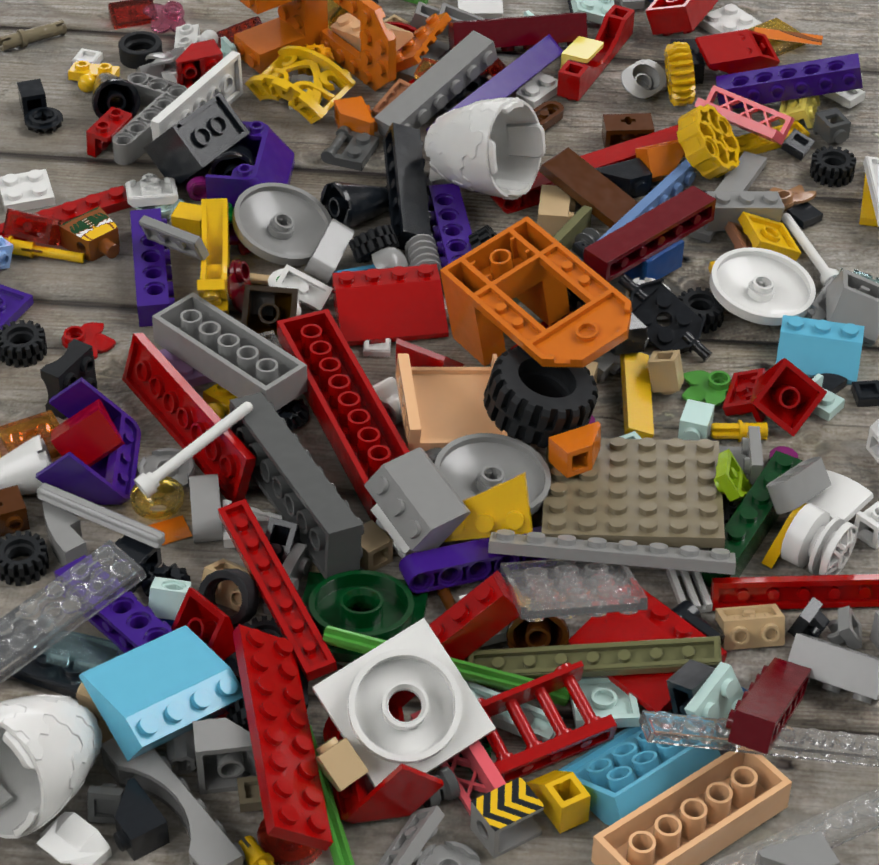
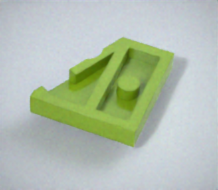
[714,449,752,502]

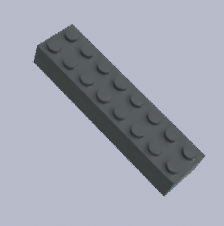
[230,392,364,579]

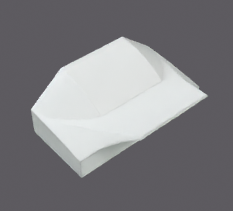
[36,812,112,865]

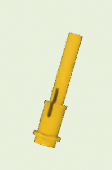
[4,236,85,263]

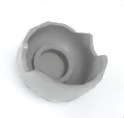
[371,247,408,269]

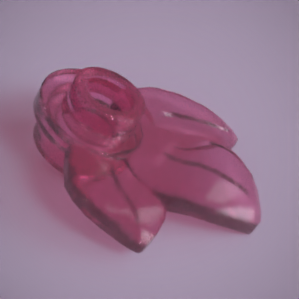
[142,1,186,33]

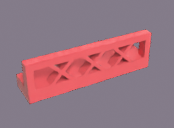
[694,85,795,145]
[410,710,507,817]

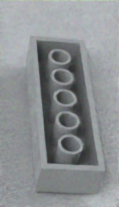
[152,292,308,411]

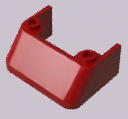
[323,691,444,824]

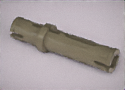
[0,19,67,51]

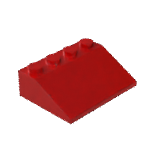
[332,264,449,346]
[568,584,728,717]

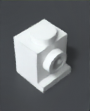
[854,501,879,550]

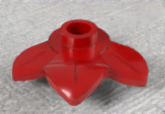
[61,322,116,359]

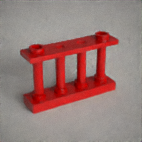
[477,661,617,783]

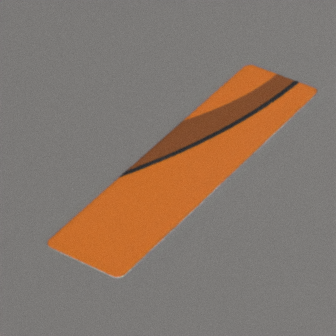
[754,27,823,45]

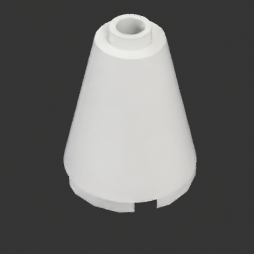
[0,435,53,495]

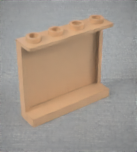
[395,354,508,451]

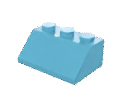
[776,315,865,385]

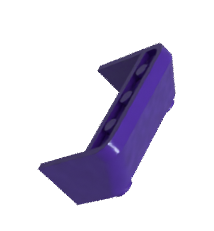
[205,121,295,208]
[36,377,141,505]

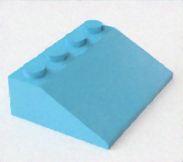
[79,625,243,761]
[558,713,721,826]

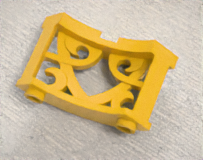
[245,45,356,124]

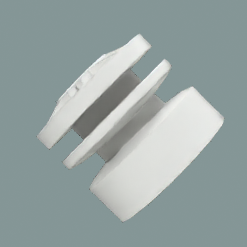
[781,503,858,575]

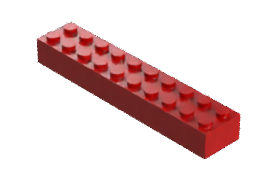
[277,309,410,522]

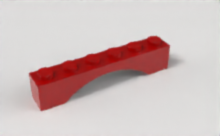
[557,5,635,101]

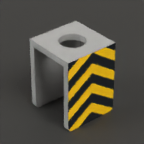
[470,778,544,859]

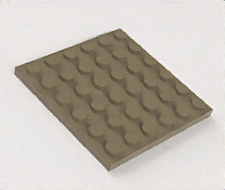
[541,437,725,548]

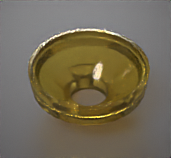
[130,477,184,521]

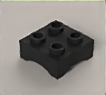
[40,339,97,420]

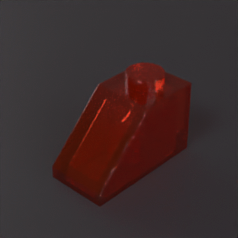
[3,208,67,246]

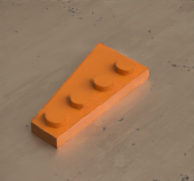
[396,12,452,73]

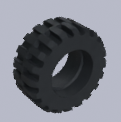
[483,346,598,448]

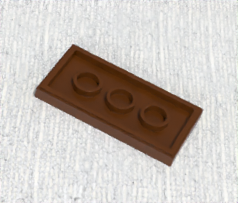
[539,147,638,228]

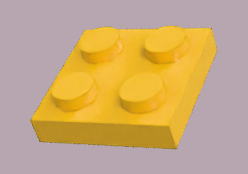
[738,211,801,261]

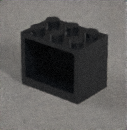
[144,92,250,186]

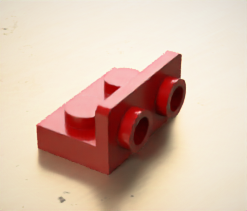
[86,107,132,158]
[722,368,766,422]

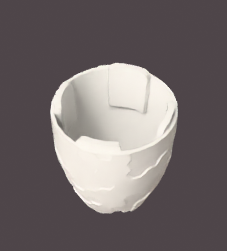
[424,97,546,200]
[0,694,102,839]

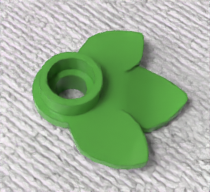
[682,370,731,406]

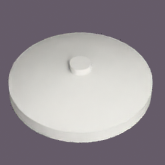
[709,247,816,326]

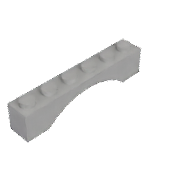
[101,738,246,865]

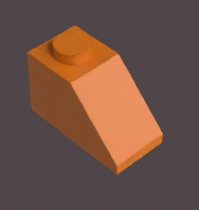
[635,140,685,182]

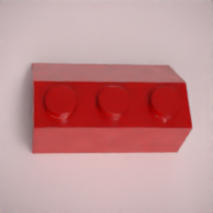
[429,570,523,660]

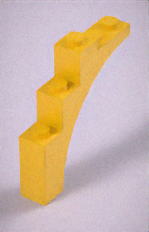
[197,198,230,315]

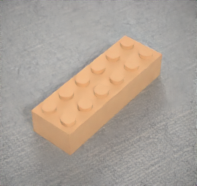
[591,745,792,865]

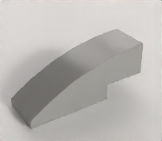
[410,1,484,36]
[42,501,88,567]

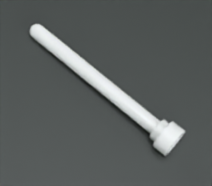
[781,213,839,286]
[134,402,253,498]

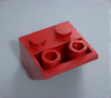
[176,39,223,89]

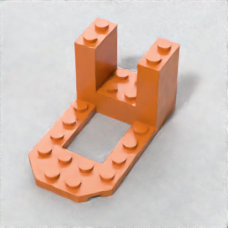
[234,0,396,91]
[440,216,632,368]

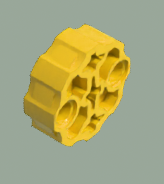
[677,104,740,180]

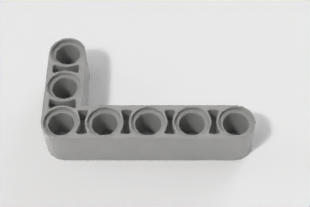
[112,72,187,165]

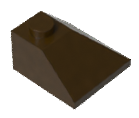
[241,284,299,341]

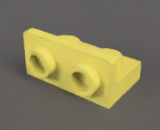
[779,95,820,129]

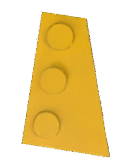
[444,472,533,542]

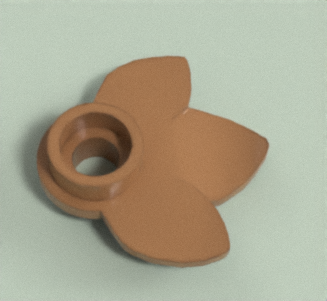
[769,185,816,211]

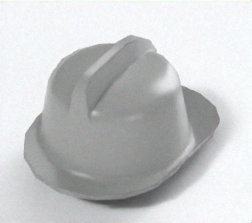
[621,59,667,99]

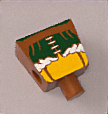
[59,206,120,261]

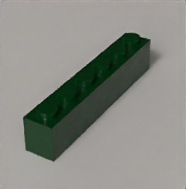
[702,451,803,587]

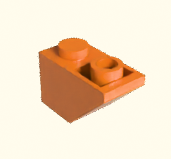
[334,96,378,136]
[548,421,601,478]

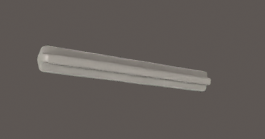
[37,483,165,549]

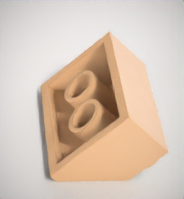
[330,13,414,52]

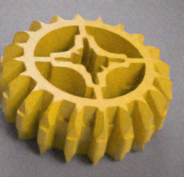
[664,42,696,106]

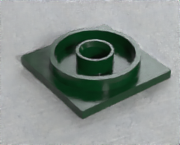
[302,570,429,663]

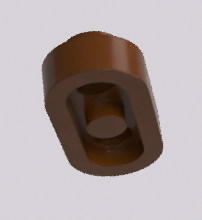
[533,101,564,131]

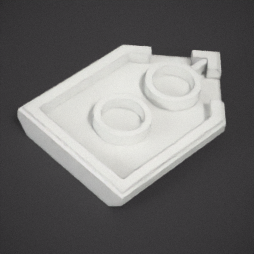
[125,173,178,207]

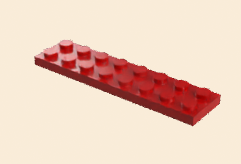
[122,333,256,503]
[232,624,333,851]

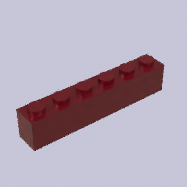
[448,12,588,51]
[583,185,716,282]
[725,657,811,754]

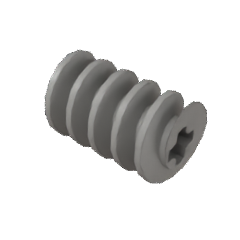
[405,234,442,279]

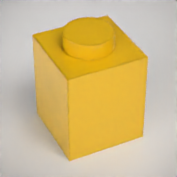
[171,202,202,239]

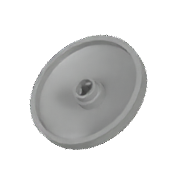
[232,183,332,266]
[435,433,551,516]

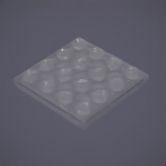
[500,559,648,622]

